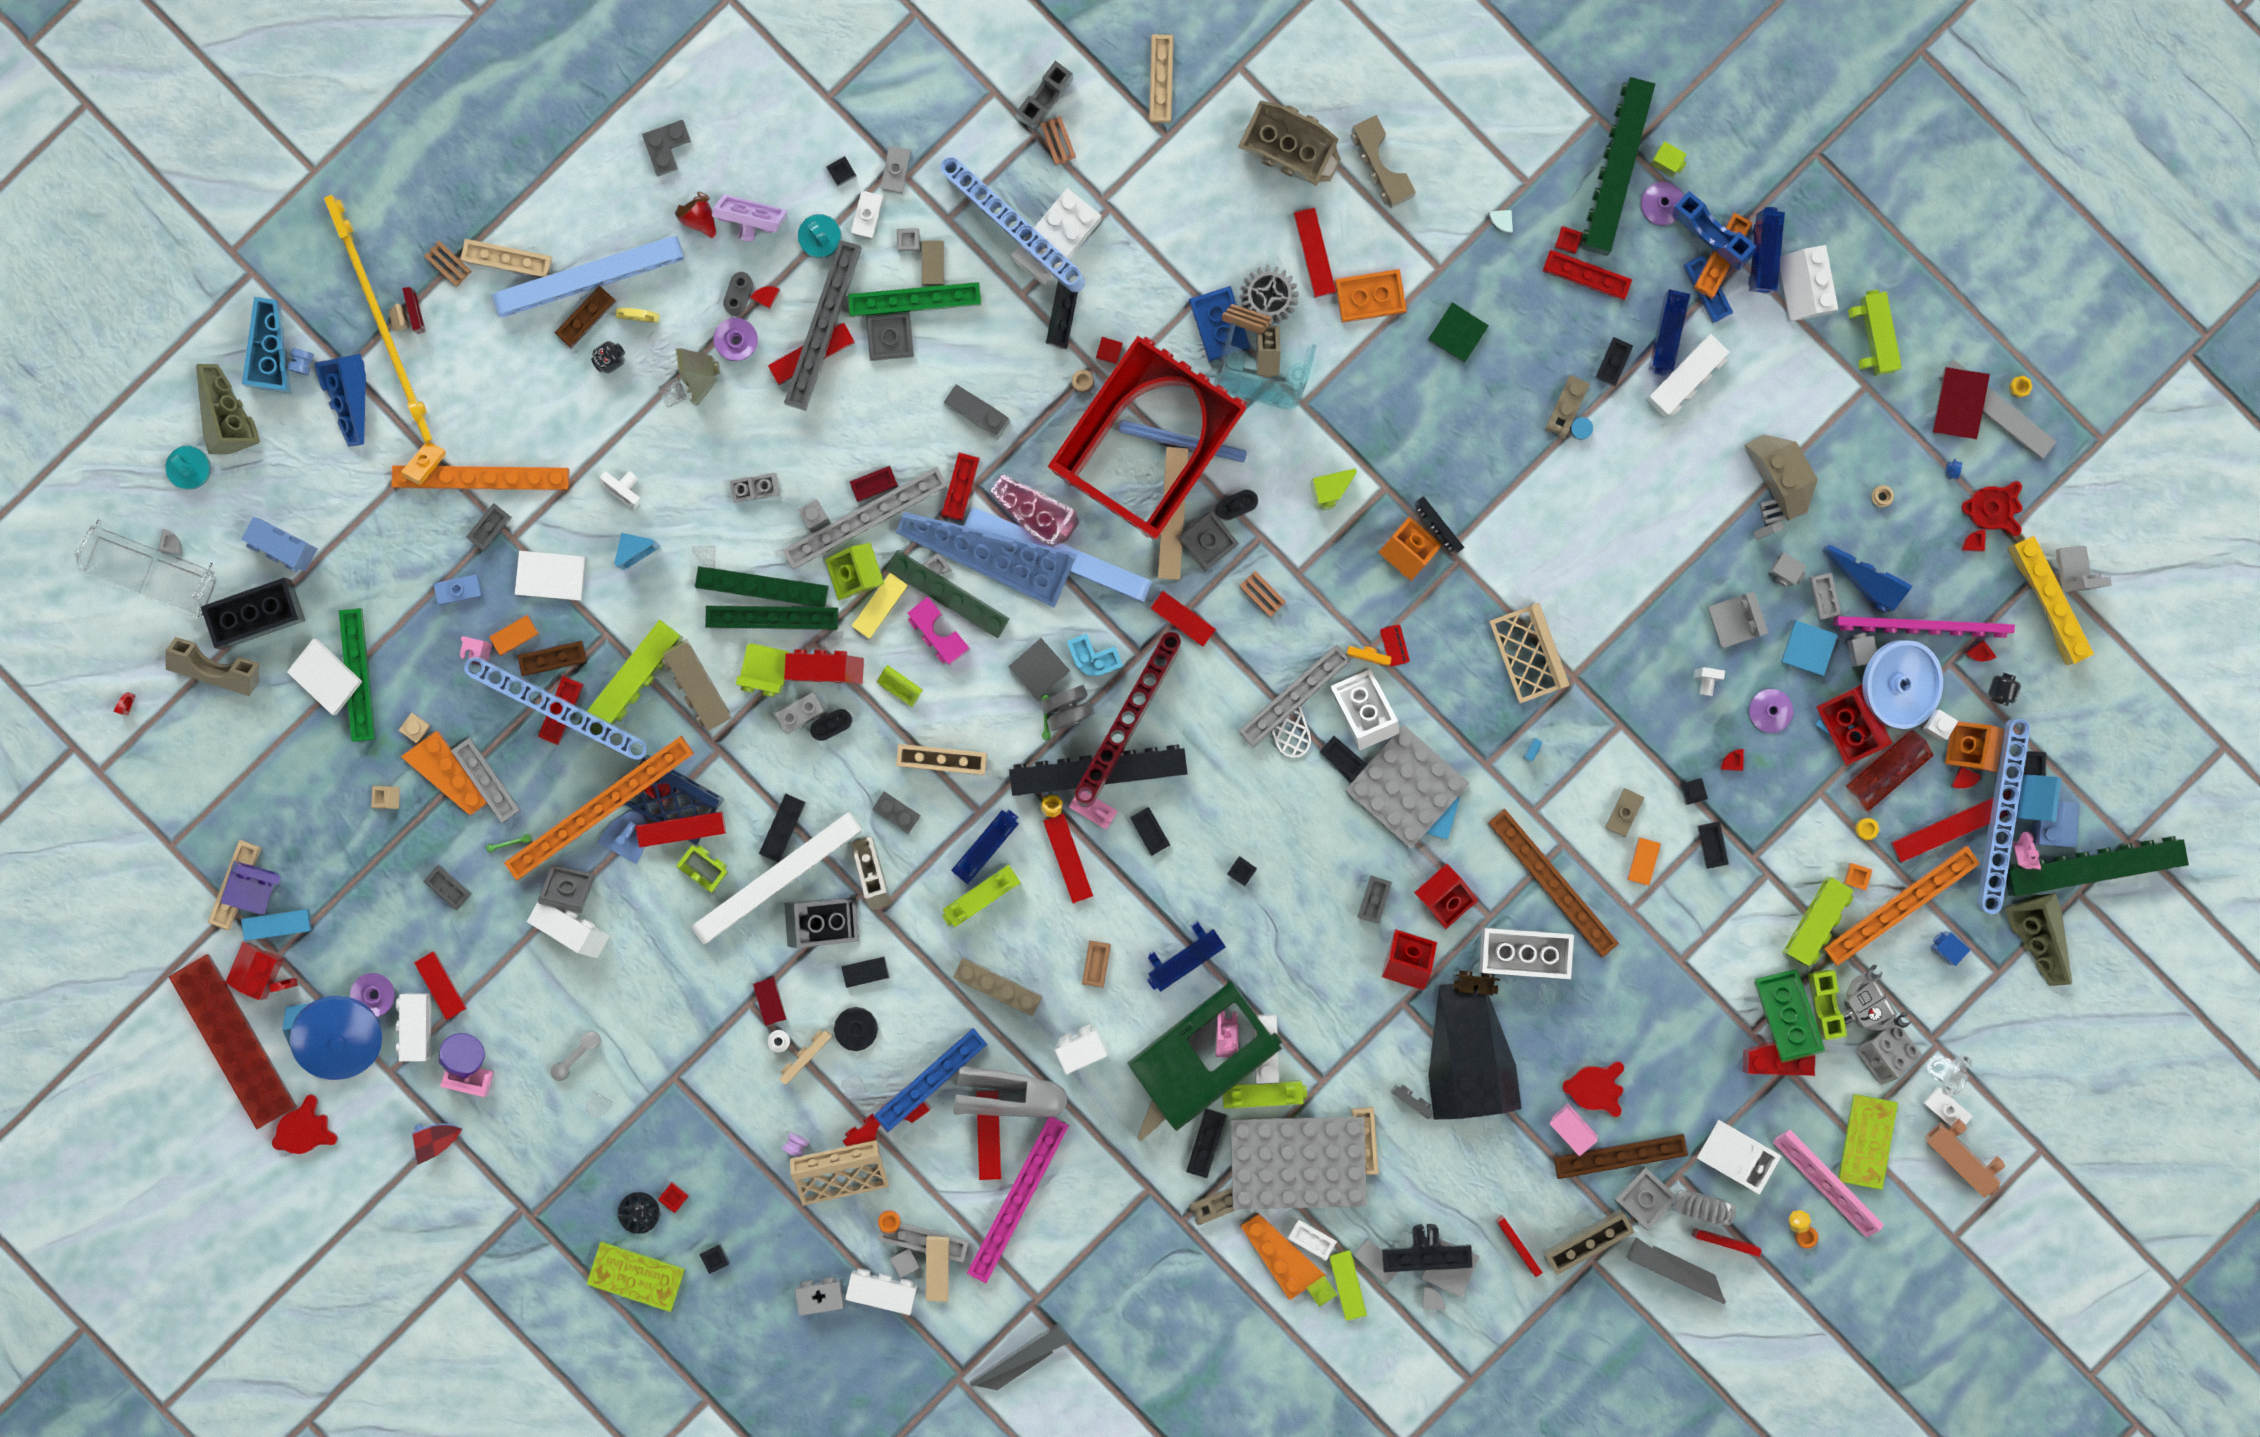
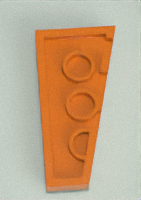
[401,731,488,815]
[1240,1213,1326,1300]

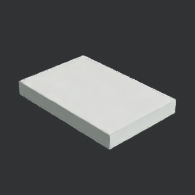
[515,551,586,601]
[287,639,362,715]

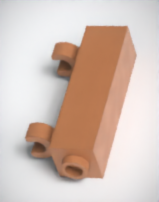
[1925,1119,2006,1198]

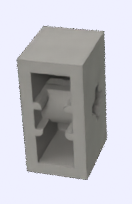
[775,692,826,734]
[795,1276,845,1316]

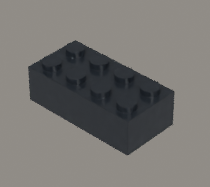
[200,577,306,650]

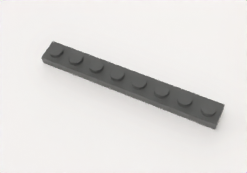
[784,240,862,411]

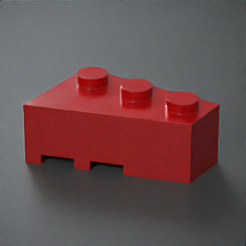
[784,649,864,684]
[1743,1041,1815,1076]

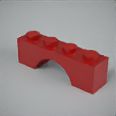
[843,1100,931,1147]

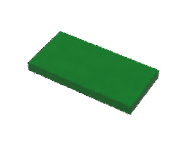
[1754,969,1825,1063]

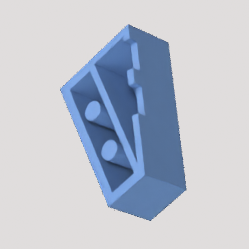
[241,516,318,572]

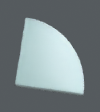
[1489,210,1513,233]

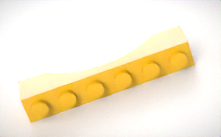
[2007,536,2094,665]

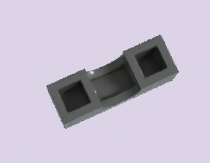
[1016,60,1073,132]

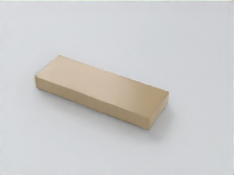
[1351,1107,1379,1175]
[926,1236,949,1302]

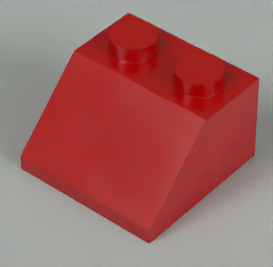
[1414,864,1479,929]
[1382,929,1437,991]
[225,941,284,1001]

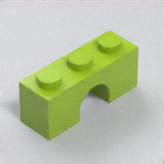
[1807,969,1847,1040]

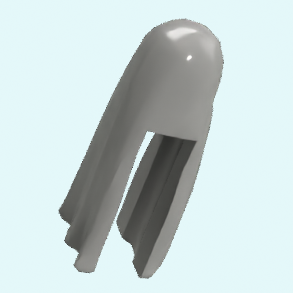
[954,1066,1067,1118]

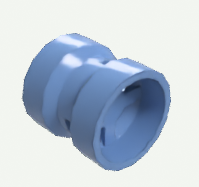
[287,348,314,376]

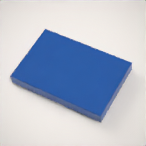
[1189,286,1251,362]

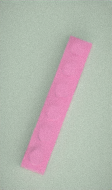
[1773,1129,1883,1238]

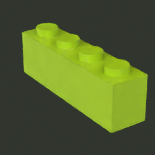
[1782,876,1854,967]

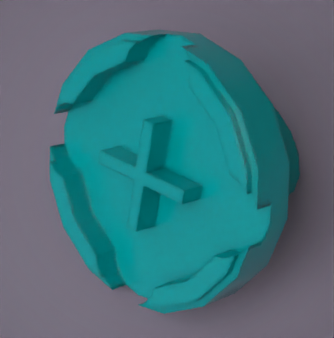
[798,214,841,258]
[165,446,211,490]

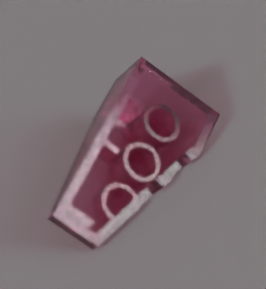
[991,474,1079,547]

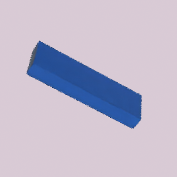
[1683,255,1734,323]

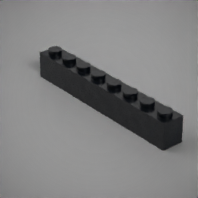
[1009,744,1188,796]

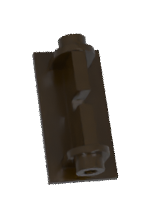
[1453,970,1500,996]

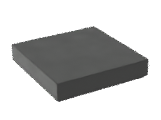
[866,313,914,361]
[1177,510,1239,572]
[1008,638,1070,700]
[538,865,595,914]

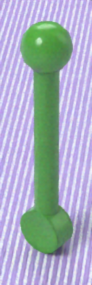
[1041,694,1051,740]
[486,834,532,853]

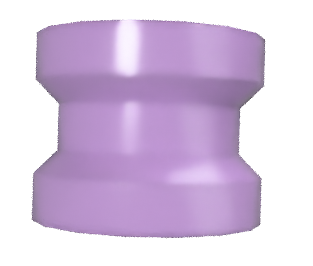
[782,1132,809,1157]

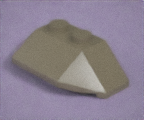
[1744,435,1818,521]

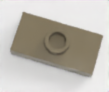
[1605,788,1645,837]

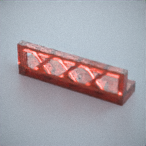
[1846,730,1934,812]

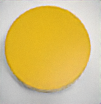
[1855,818,1879,840]

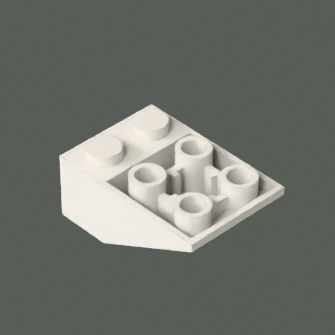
[1697,1120,1781,1195]

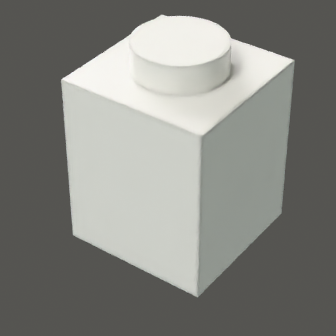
[1921,710,1958,741]

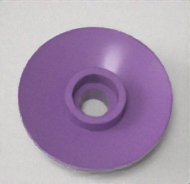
[1641,182,1684,226]
[713,318,758,361]
[1749,689,1793,733]
[350,973,395,1017]

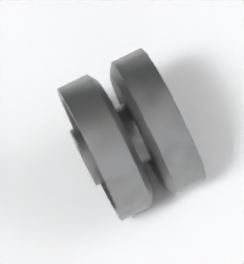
[1040,685,1095,732]

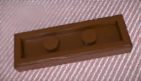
[554,285,617,349]
[517,641,587,677]

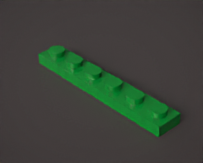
[848,282,981,317]
[338,608,376,742]

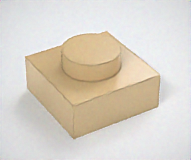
[399,713,431,744]

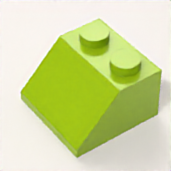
[1310,468,1357,511]
[825,542,884,601]

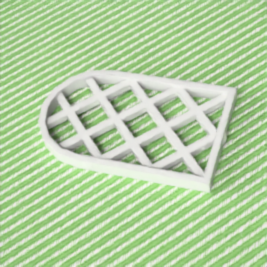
[1272,706,1311,758]

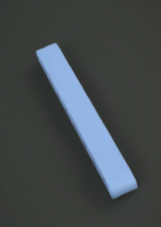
[941,157,1086,292]
[492,236,684,317]
[964,507,1152,602]
[464,657,647,759]
[1977,719,2030,914]

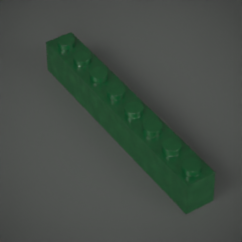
[1581,77,1656,256]
[2006,836,2189,896]

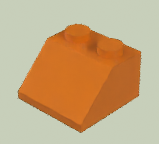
[1378,516,1442,581]
[1945,721,2005,772]

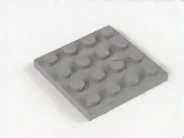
[1345,725,1470,849]

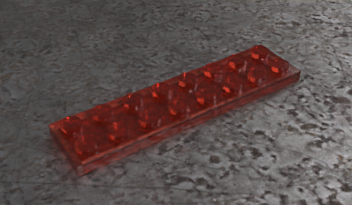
[168,954,297,1130]

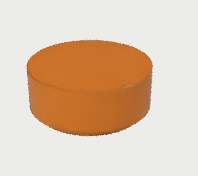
[878,1210,901,1233]
[1795,1226,1818,1249]

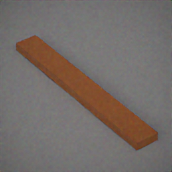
[1487,809,1619,958]

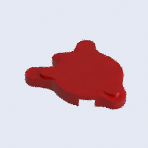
[1961,481,2023,537]
[1562,1061,1624,1117]
[272,1094,338,1154]

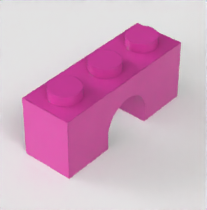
[907,596,970,665]

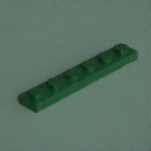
[886,550,1010,638]
[694,566,829,607]
[705,606,839,630]

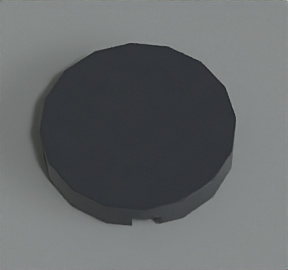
[834,1007,878,1051]

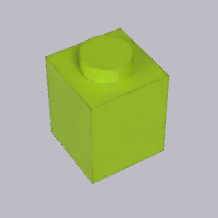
[1650,141,1687,177]

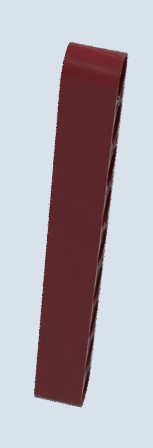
[1075,632,1181,808]

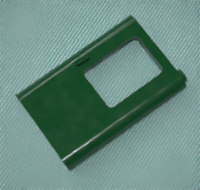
[1127,981,1283,1131]

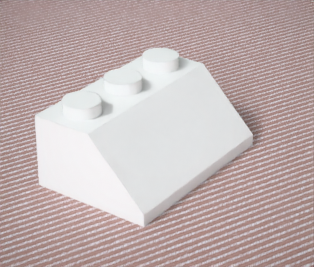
[1777,245,1838,322]

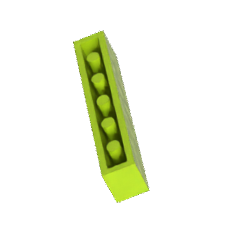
[577,619,683,734]

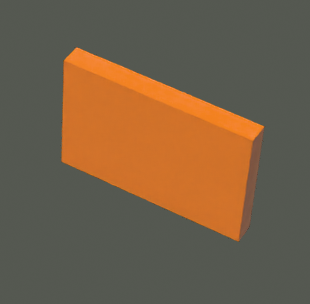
[1335,269,1407,323]

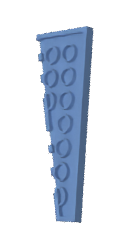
[896,512,1077,608]

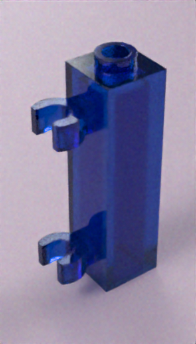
[1748,207,1785,294]
[1648,289,1690,376]
[951,809,1020,885]
[1146,921,1226,992]

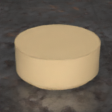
[1072,370,1094,393]

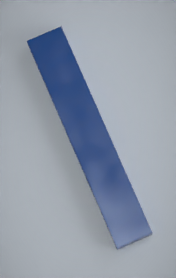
[873,1028,988,1133]

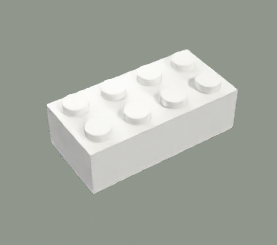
[1011,188,1102,287]
[1479,928,1574,979]
[1055,1024,1108,1075]

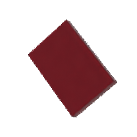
[1932,367,1990,439]

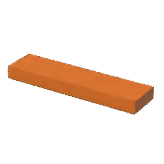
[1693,212,1753,299]

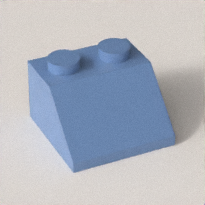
[2032,802,2079,847]

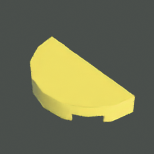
[615,308,660,323]

